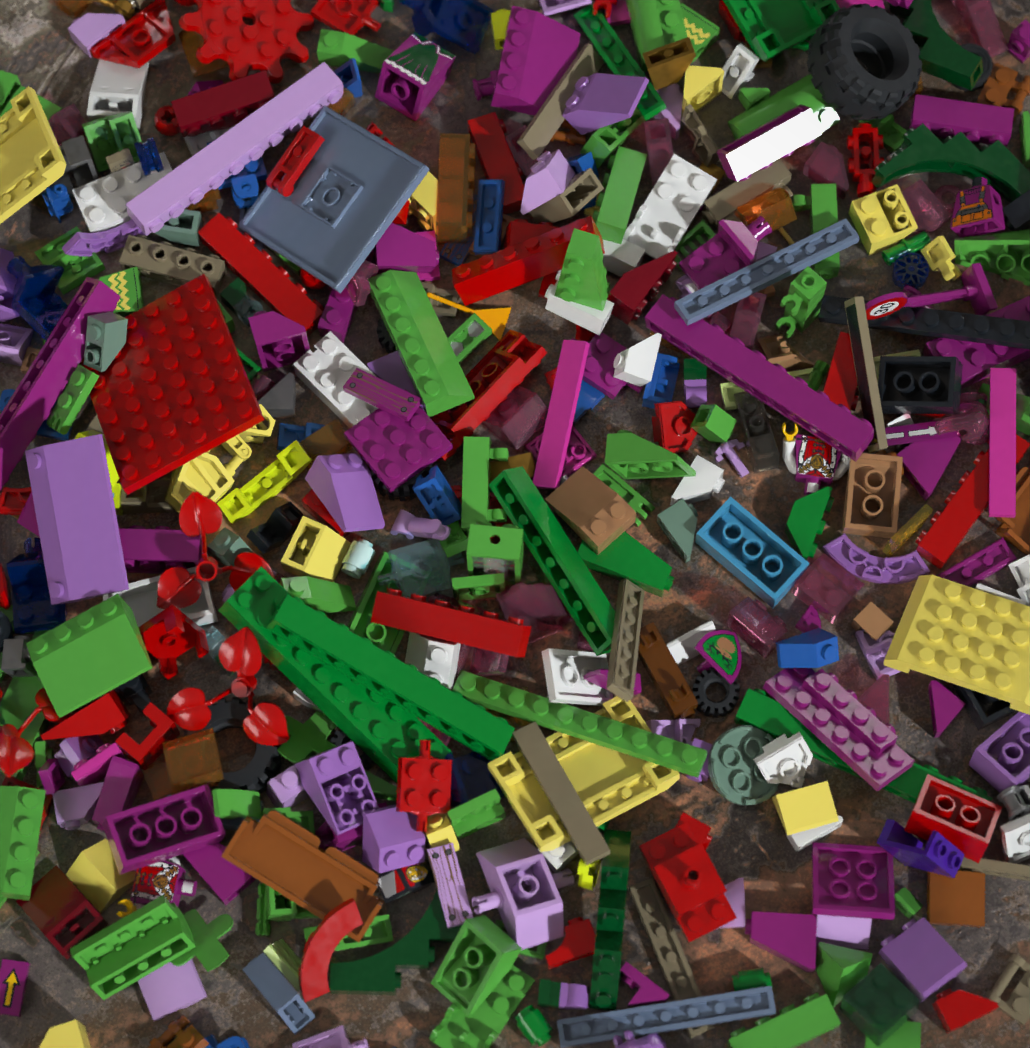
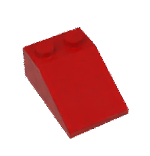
[41,689,131,740]

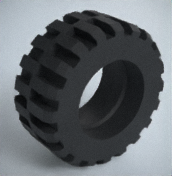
[179,697,282,796]

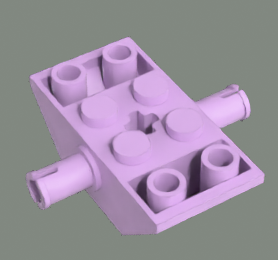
[472,838,574,950]

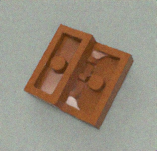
[927,871,985,928]

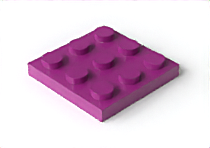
[344,389,453,492]
[812,842,895,920]

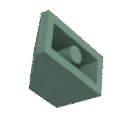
[155,209,203,246]
[656,499,698,563]
[207,527,254,566]

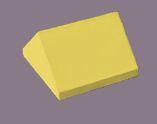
[681,65,724,118]
[772,781,839,836]
[66,839,136,913]

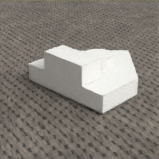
[754,732,813,788]

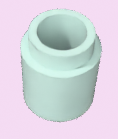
[341,539,376,579]

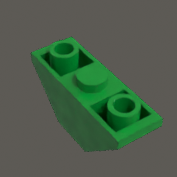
[785,486,835,561]

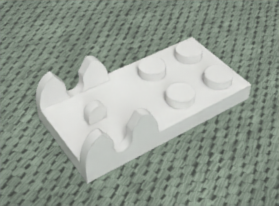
[623,154,717,260]

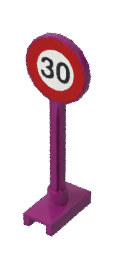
[865,263,998,320]

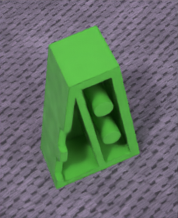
[554,228,610,311]

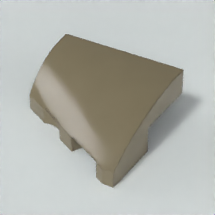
[120,470,175,514]

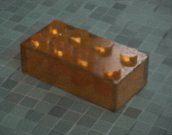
[436,133,476,246]

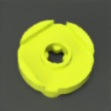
[577,859,601,891]

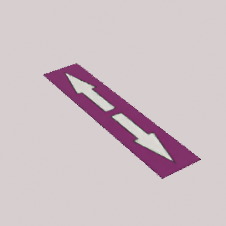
[866,419,957,449]

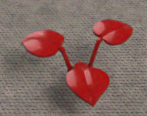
[157,491,275,609]
[167,626,290,746]
[0,688,79,778]

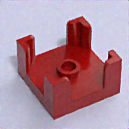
[138,604,209,680]
[115,702,181,773]

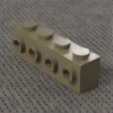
[119,235,226,297]

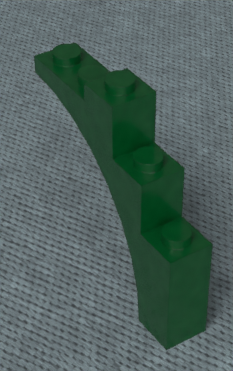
[889,0,983,90]
[871,124,1030,203]
[589,829,631,1011]
[330,889,462,996]

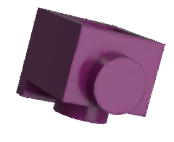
[1004,19,1030,63]

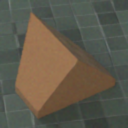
[757,334,814,372]

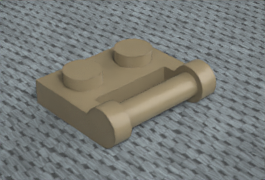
[983,953,1030,1026]

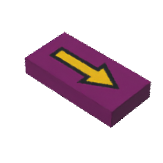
[0,959,30,1017]

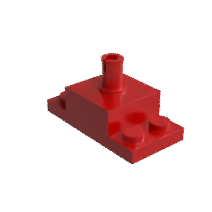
[638,822,737,943]

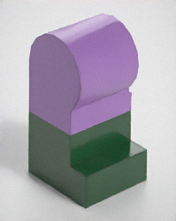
[683,359,707,408]
[538,979,589,1010]

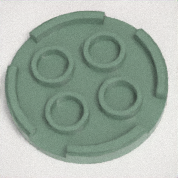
[708,725,779,806]

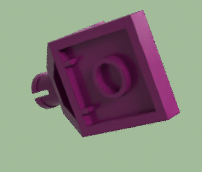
[679,216,772,289]

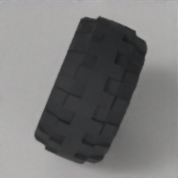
[807,4,922,121]

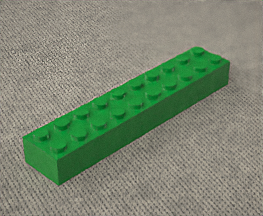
[218,566,451,784]

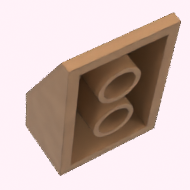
[842,453,903,538]
[545,466,636,555]

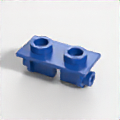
[42,184,73,224]

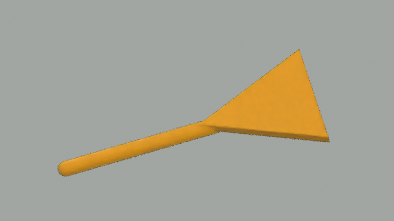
[426,292,512,341]

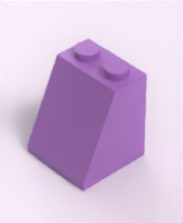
[878,917,968,1005]

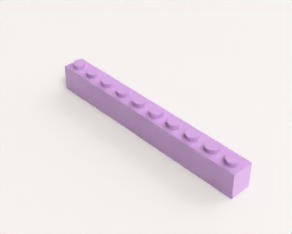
[126,62,344,236]

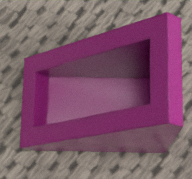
[928,680,965,738]

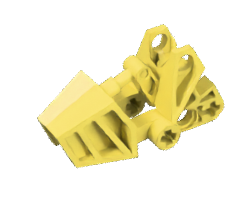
[165,404,275,513]

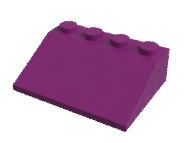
[491,5,581,116]

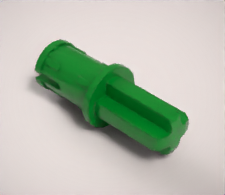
[882,232,931,266]

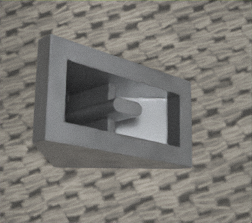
[258,372,296,417]

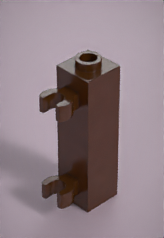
[638,622,698,720]

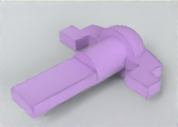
[714,439,749,478]

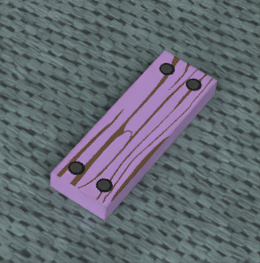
[427,843,473,929]

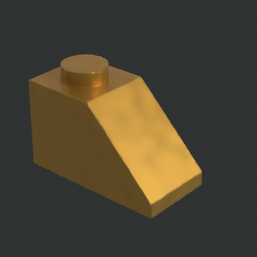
[643,37,696,90]

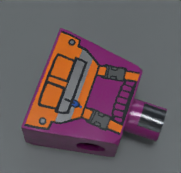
[950,177,1005,238]

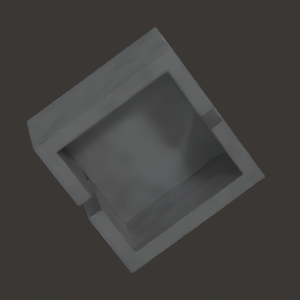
[49,135,99,197]

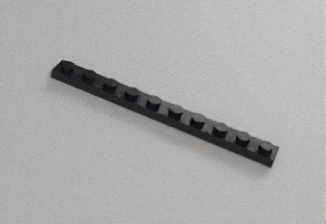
[818,295,1030,349]

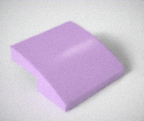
[138,959,207,1021]

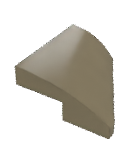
[681,104,720,168]

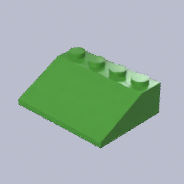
[26,594,153,718]
[0,786,46,901]

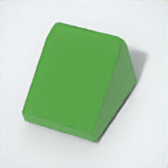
[738,88,770,111]
[894,887,923,919]

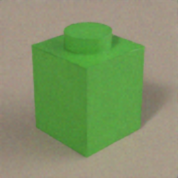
[690,404,737,443]

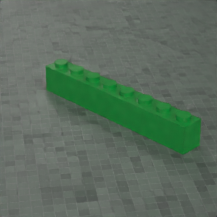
[489,466,615,656]

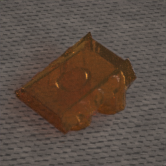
[163,728,224,794]

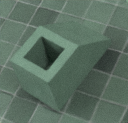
[84,312,128,372]

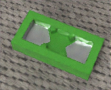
[448,313,492,364]

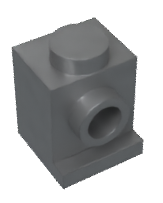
[1,635,36,677]

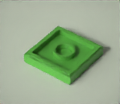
[452,573,506,602]

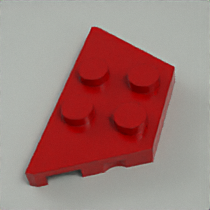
[89,0,176,69]

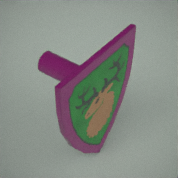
[694,630,742,684]

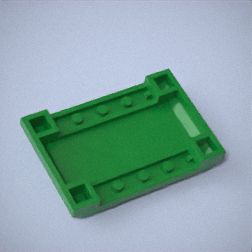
[723,0,840,61]

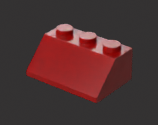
[904,774,1002,863]

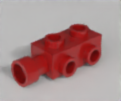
[847,123,884,198]

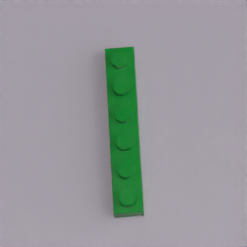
[573,2,667,121]

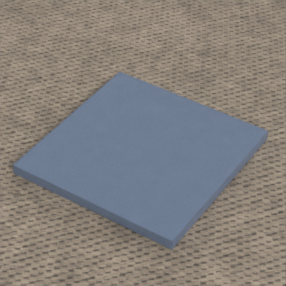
[238,106,430,294]

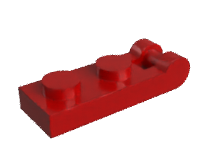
[266,125,325,197]

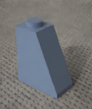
[242,952,316,1035]

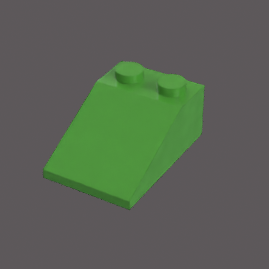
[605,430,696,480]
[431,915,522,1017]

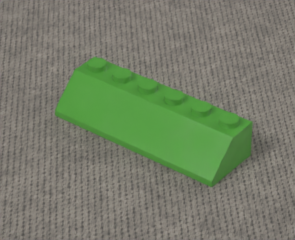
[367,270,475,417]

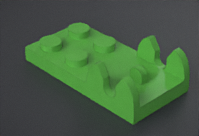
[429,965,535,1048]

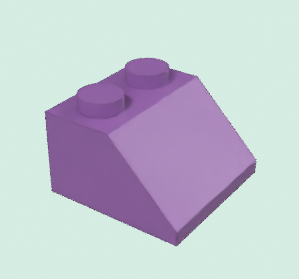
[362,805,425,873]

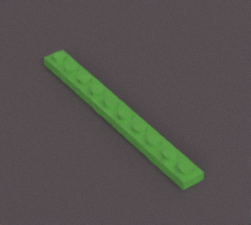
[452,670,707,778]

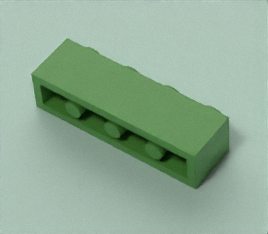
[592,146,647,245]
[727,993,841,1048]

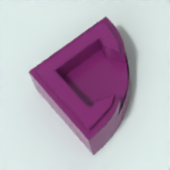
[795,605,821,633]

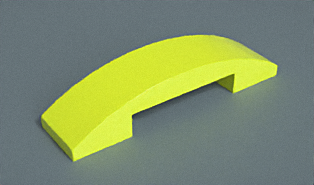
[217,440,312,524]

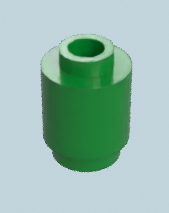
[732,967,772,992]
[515,1005,553,1047]

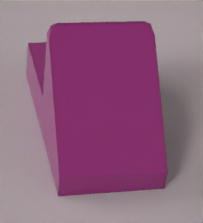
[620,961,669,1007]

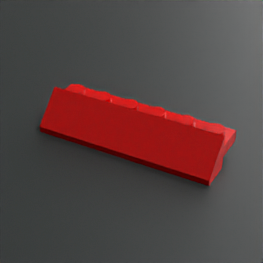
[430,329,547,462]

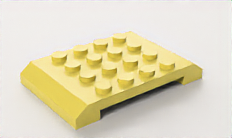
[0,86,67,224]
[884,574,1030,715]
[488,696,680,852]

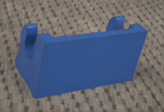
[642,353,680,409]
[413,465,462,526]

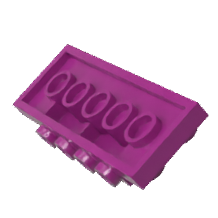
[763,668,915,792]

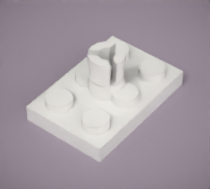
[542,648,613,706]
[1000,813,1030,864]

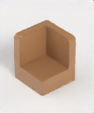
[851,602,894,641]

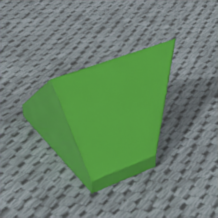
[815,942,872,1008]

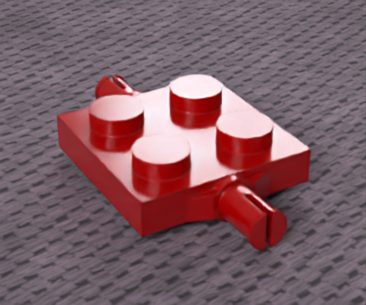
[311,0,381,36]
[396,740,452,832]

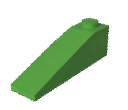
[954,229,1030,286]

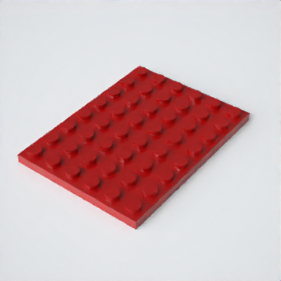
[79,274,265,495]

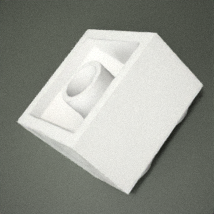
[405,632,461,690]

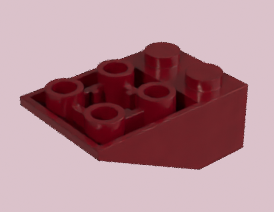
[607,250,678,325]
[16,865,108,960]

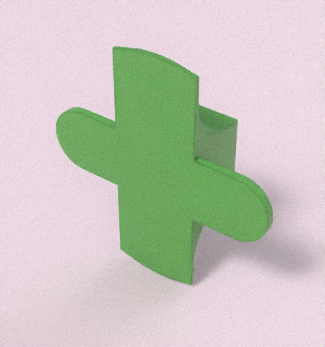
[277,711,337,763]
[171,908,233,972]

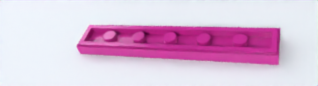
[533,340,590,490]
[989,368,1016,518]

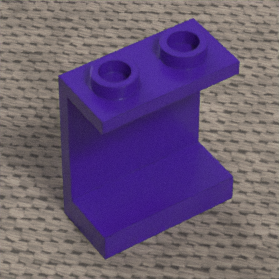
[877,819,965,878]

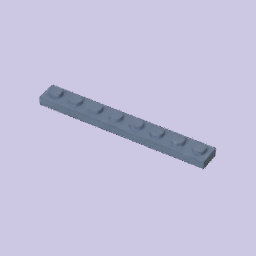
[674,218,860,326]
[557,986,776,1048]

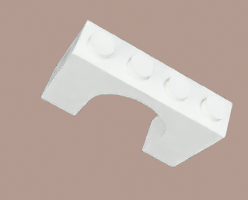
[545,239,645,335]

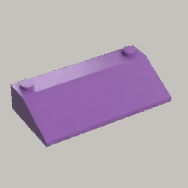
[25,434,129,605]

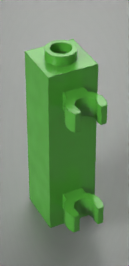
[792,184,840,280]
[776,266,827,338]
[461,437,509,536]

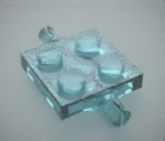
[377,539,464,597]

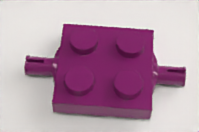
[571,332,644,400]

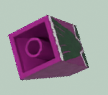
[375,32,455,121]

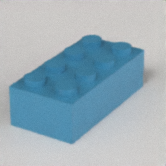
[695,496,809,608]

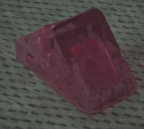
[346,260,379,306]

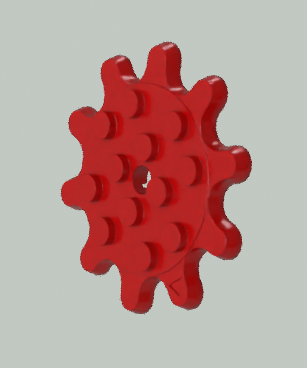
[179,0,314,84]

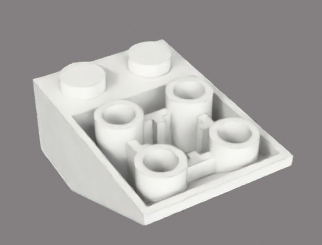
[87,59,149,130]

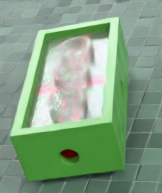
[466,521,524,589]

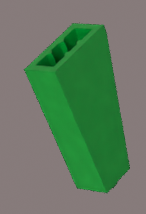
[578,531,675,598]

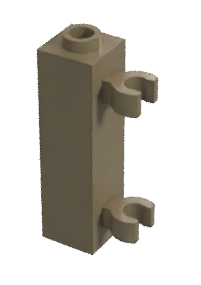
[702,158,793,230]

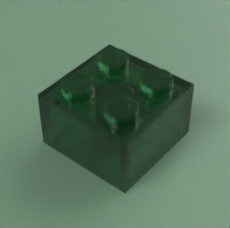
[839,963,920,1047]

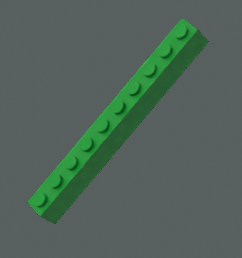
[266,594,515,761]
[734,688,992,804]

